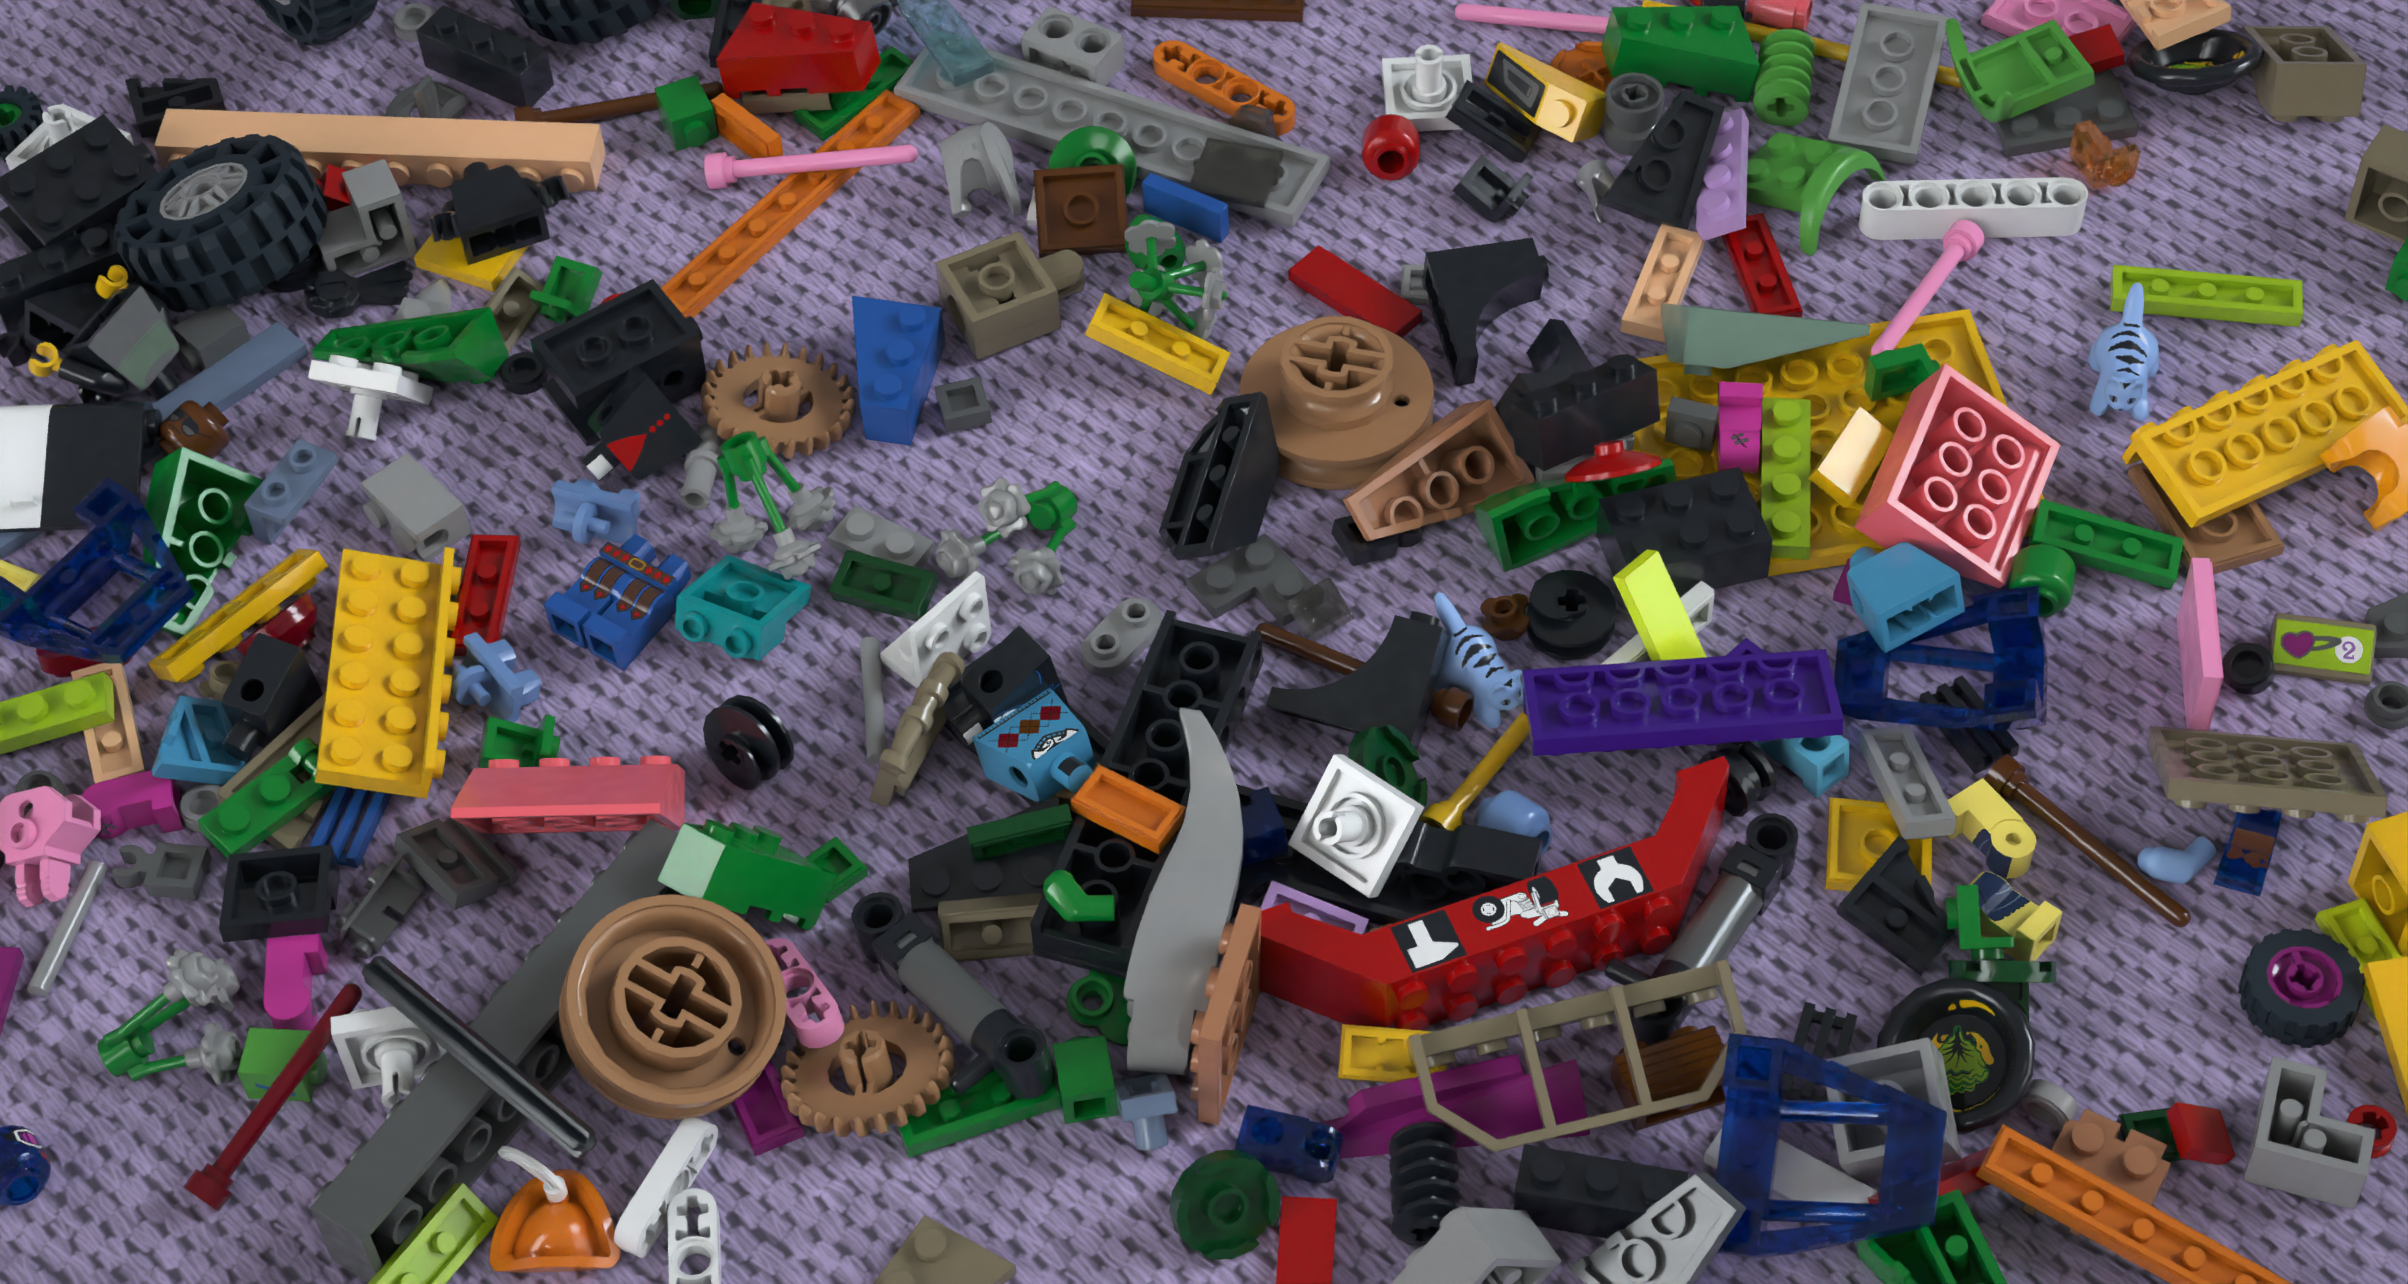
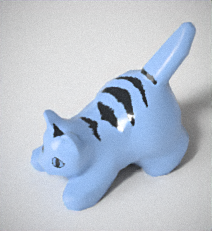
[2088,283,2159,421]
[1434,593,1523,728]

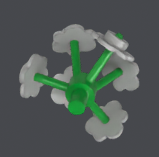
[1124,220,1227,340]

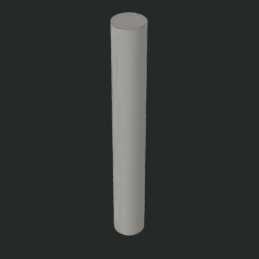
[860,637,886,764]
[27,860,108,997]

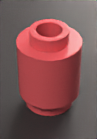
[1746,0,1813,31]

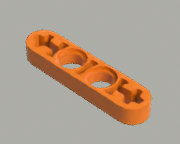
[1153,40,1295,136]

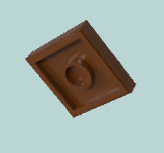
[1033,164,1128,258]

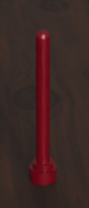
[183,983,362,1211]

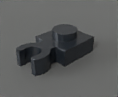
[1331,516,1424,566]

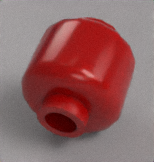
[1362,114,1420,181]

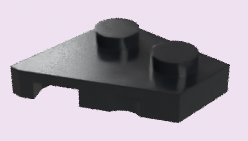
[125,78,227,138]
[1836,836,1955,976]

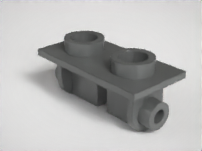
[335,851,426,959]

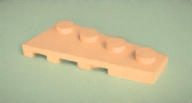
[2119,0,2231,51]

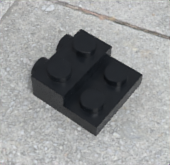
[219,845,340,942]

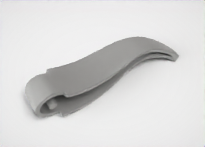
[1123,707,1243,1075]

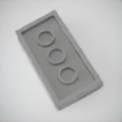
[1827,2,1949,165]

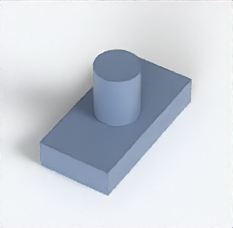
[1114,1073,1178,1150]

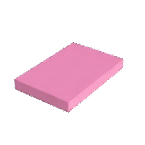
[1980,0,2137,46]
[2176,558,2224,731]

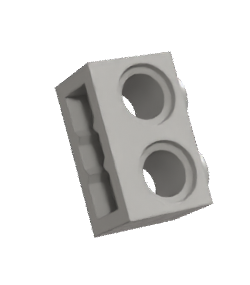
[1021,6,1125,86]

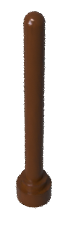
[513,82,725,123]
[1255,623,1474,731]
[1984,754,2191,927]

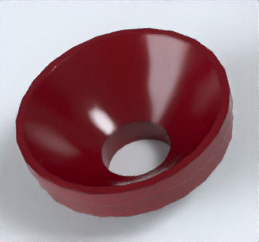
[236,592,317,657]

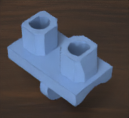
[552,478,641,544]
[451,632,541,722]

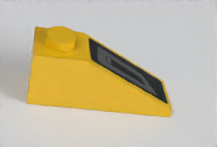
[1484,42,1606,143]

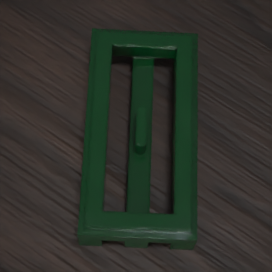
[966,804,1073,861]

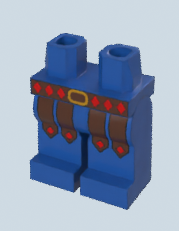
[543,534,691,671]

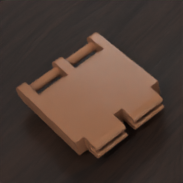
[2023,1108,2171,1237]

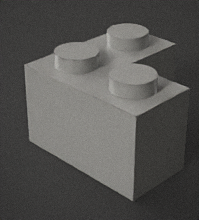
[317,159,417,277]
[2243,1056,2376,1210]
[1392,1207,1562,1284]

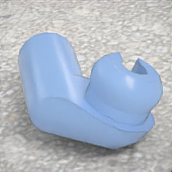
[2137,837,2217,884]

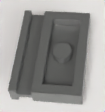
[394,818,518,910]

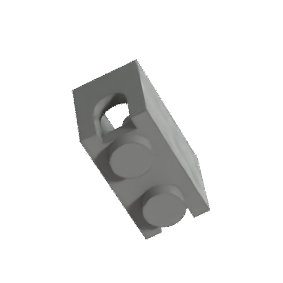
[361,453,471,562]

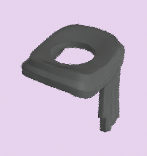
[385,75,469,119]

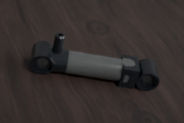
[1604,813,1798,1045]
[851,892,1056,1099]

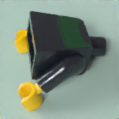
[28,265,179,401]

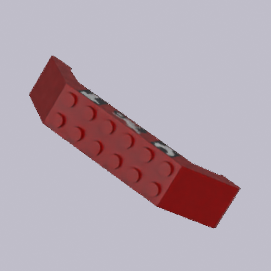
[1260,756,1730,1031]

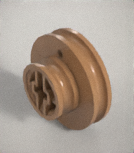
[1240,316,1434,490]
[559,894,786,1120]

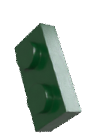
[829,550,939,622]

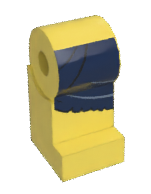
[1947,778,2037,878]
[1969,871,2062,961]

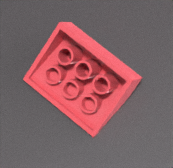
[1854,364,2061,589]
[450,755,685,834]

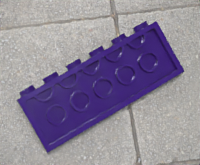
[1522,649,1844,756]

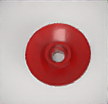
[1564,440,1662,482]

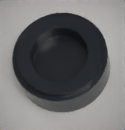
[500,352,548,395]
[2222,643,2275,695]

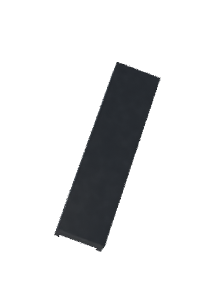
[1030,610,1264,980]

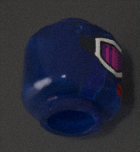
[0,1125,51,1206]

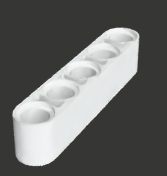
[1858,177,2088,240]

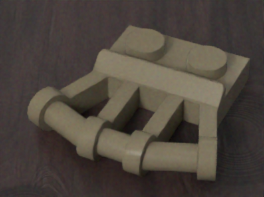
[869,652,965,807]

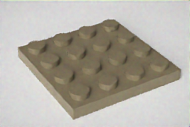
[2147,726,2388,823]

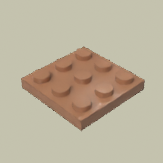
[1190,903,1262,1125]

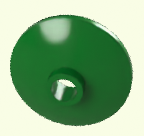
[1048,126,1137,199]

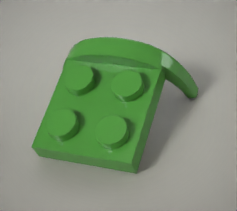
[1945,18,2095,123]
[1747,132,1885,256]

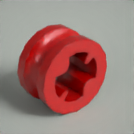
[2347,1105,2397,1159]

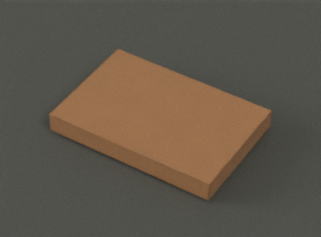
[2127,462,2285,574]

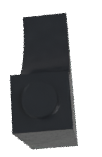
[1422,238,1549,386]
[1495,319,1594,439]
[1266,611,1450,750]

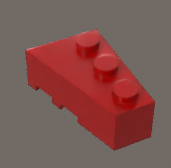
[716,2,881,99]

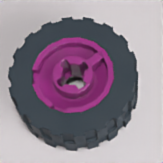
[2238,928,2365,1048]

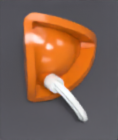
[489,1146,620,1273]

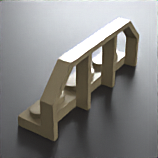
[1406,959,1747,1153]

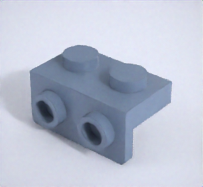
[244,439,338,545]

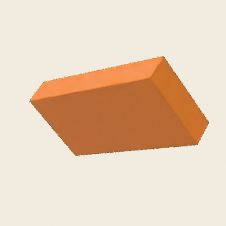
[711,93,784,159]
[1071,764,1186,854]

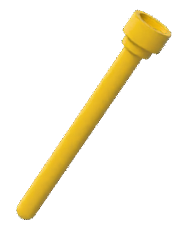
[1418,709,1530,831]

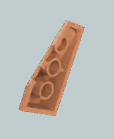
[1343,399,1536,541]

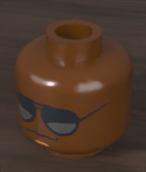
[157,400,229,459]

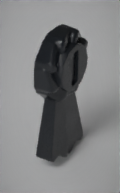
[304,261,413,319]

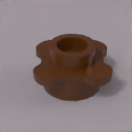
[1480,593,1530,641]

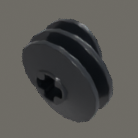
[1527,570,1616,660]
[703,695,794,790]

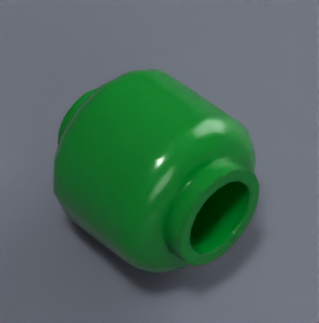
[2008,543,2076,618]

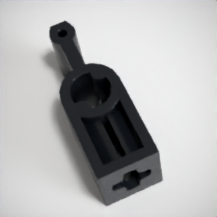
[1397,821,1542,896]

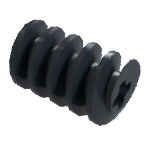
[1388,1121,1460,1247]

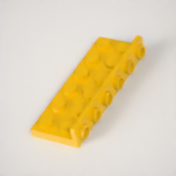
[2121,339,2408,529]
[315,547,462,799]

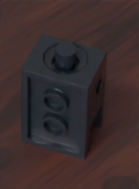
[0,114,158,254]
[530,279,707,446]

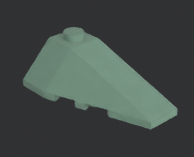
[1660,303,1870,376]

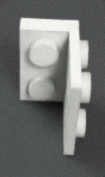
[880,571,992,688]

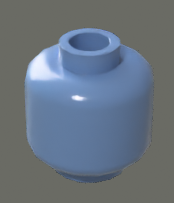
[1474,790,1553,856]

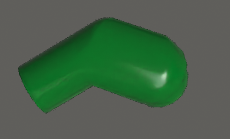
[1043,870,1115,922]

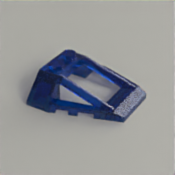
[0,477,196,664]
[1834,585,2048,731]
[1715,1033,1947,1258]

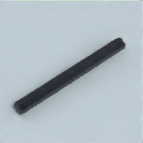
[362,956,597,1158]

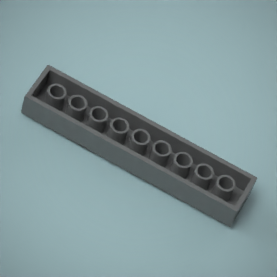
[310,819,683,1282]

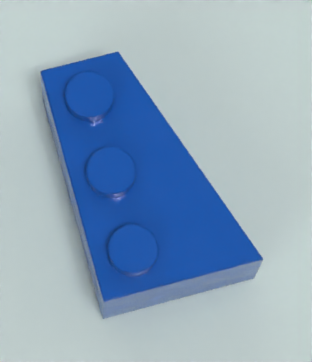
[852,296,946,446]

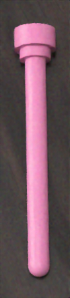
[1454,3,1609,34]
[704,145,918,189]
[1871,220,1984,355]

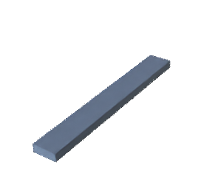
[0,321,309,559]

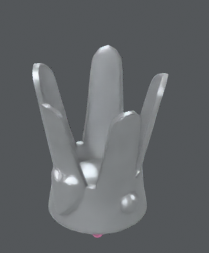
[1576,160,1616,223]

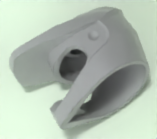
[940,121,1021,218]

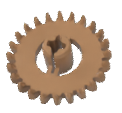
[701,341,856,458]
[780,1000,956,1138]

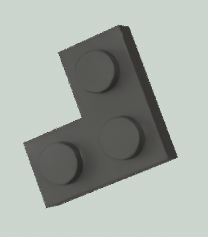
[1187,534,1323,626]

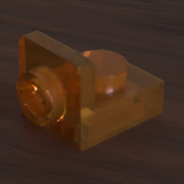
[2069,120,2141,190]

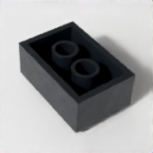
[1596,467,1773,610]

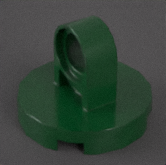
[1348,724,1428,816]
[1949,960,2056,1023]
[1169,1150,1281,1260]

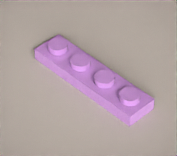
[1696,108,1749,241]

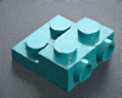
[674,554,811,661]

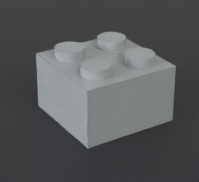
[1821,1037,1962,1180]

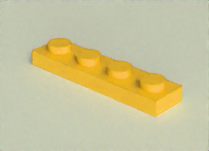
[148,548,328,683]

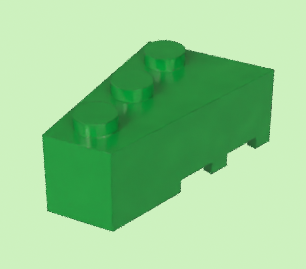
[1601,5,1760,103]
[657,819,838,930]
[1855,1189,2007,1284]

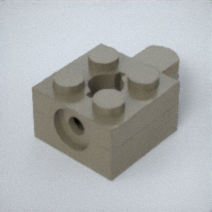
[935,231,1085,360]

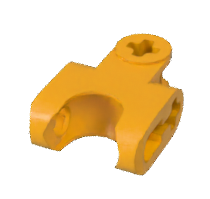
[2319,405,2408,532]

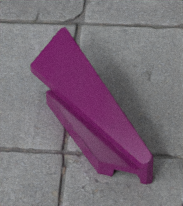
[1316,1054,1590,1159]

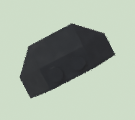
[1159,391,1281,561]

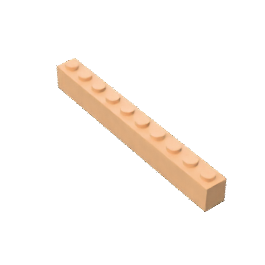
[154,109,606,193]

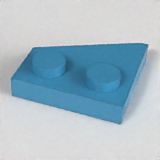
[151,695,246,785]

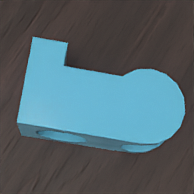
[1755,735,1849,799]

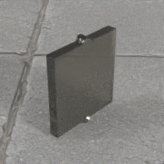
[1188,138,1283,208]

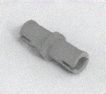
[680,422,726,510]

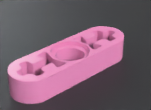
[765,938,844,1048]

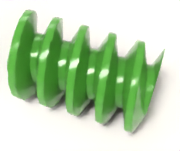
[1753,29,1815,127]

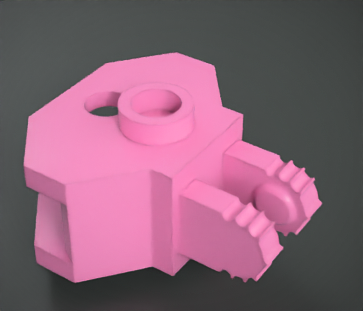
[0,786,101,908]

